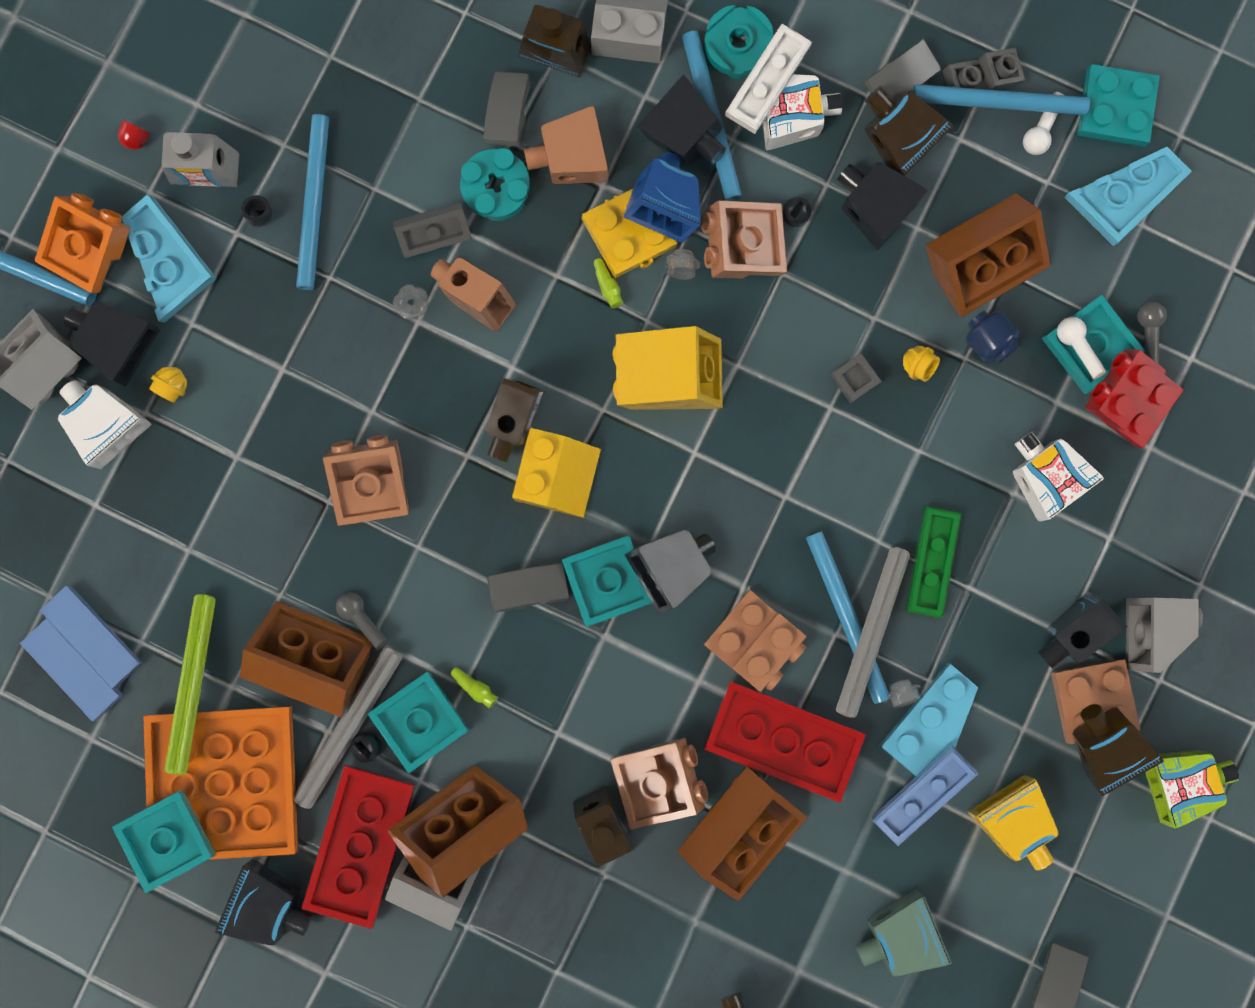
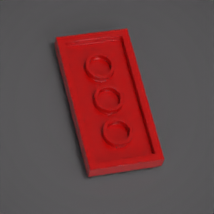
[704,681,866,803]
[302,765,416,929]

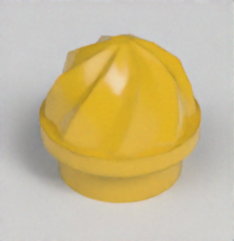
[903,346,940,382]
[149,367,187,403]

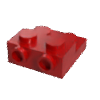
[1084,349,1184,448]

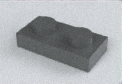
[393,202,472,258]

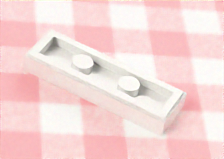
[725,24,812,134]

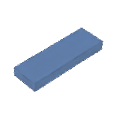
[39,585,143,688]
[20,618,124,722]
[872,745,978,846]

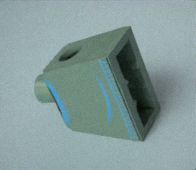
[855,889,952,976]

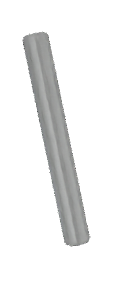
[836,547,910,718]
[294,647,402,809]

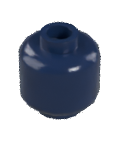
[966,310,1021,364]

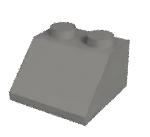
[591,0,668,64]
[0,309,82,410]
[1126,598,1203,673]
[385,856,481,931]

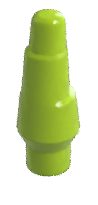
[594,258,624,309]
[450,667,499,709]

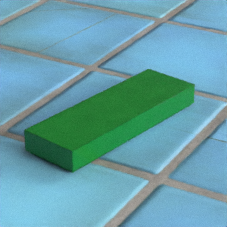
[905,506,961,618]

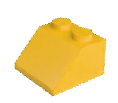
[512,428,601,518]

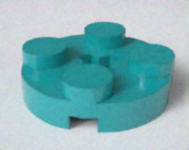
[704,5,774,80]
[460,148,531,221]

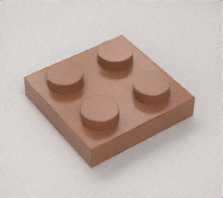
[1051,659,1141,744]

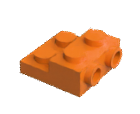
[34,193,130,293]

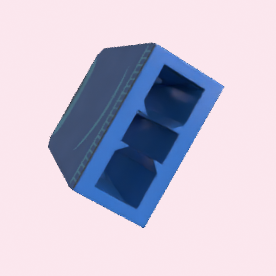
[623,152,700,243]

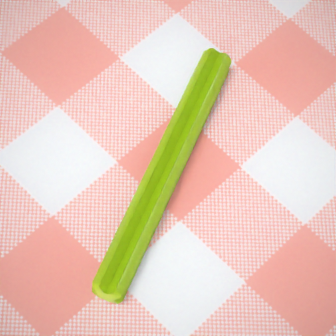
[164,594,216,775]

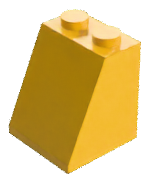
[613,326,723,410]

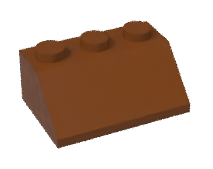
[925,193,1051,317]
[240,601,374,717]
[388,765,528,898]
[677,767,808,901]

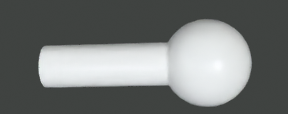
[1023,92,1064,155]
[1057,317,1106,379]

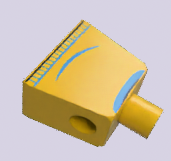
[968,775,1058,870]

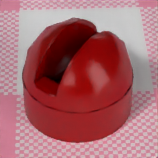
[118,120,150,150]

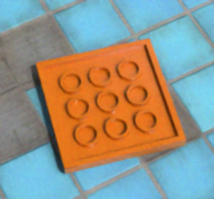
[143,706,298,860]

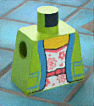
[1145,750,1239,829]

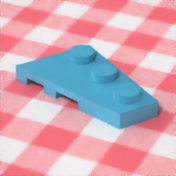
[1064,147,1192,246]
[122,194,217,323]
[879,663,978,776]

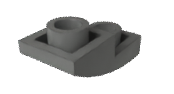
[864,39,941,99]
[943,48,1025,91]
[483,71,531,146]
[487,563,569,613]
[1030,943,1089,1008]

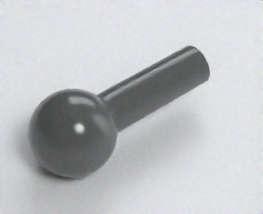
[1137,301,1167,364]
[336,592,388,650]

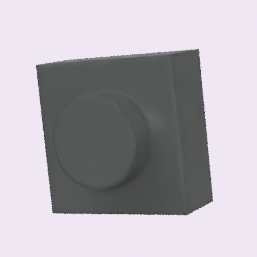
[830,353,882,404]

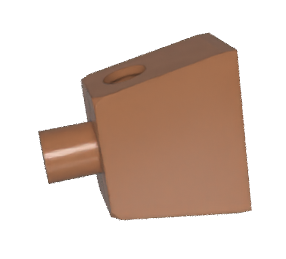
[524,106,608,184]
[431,257,516,333]

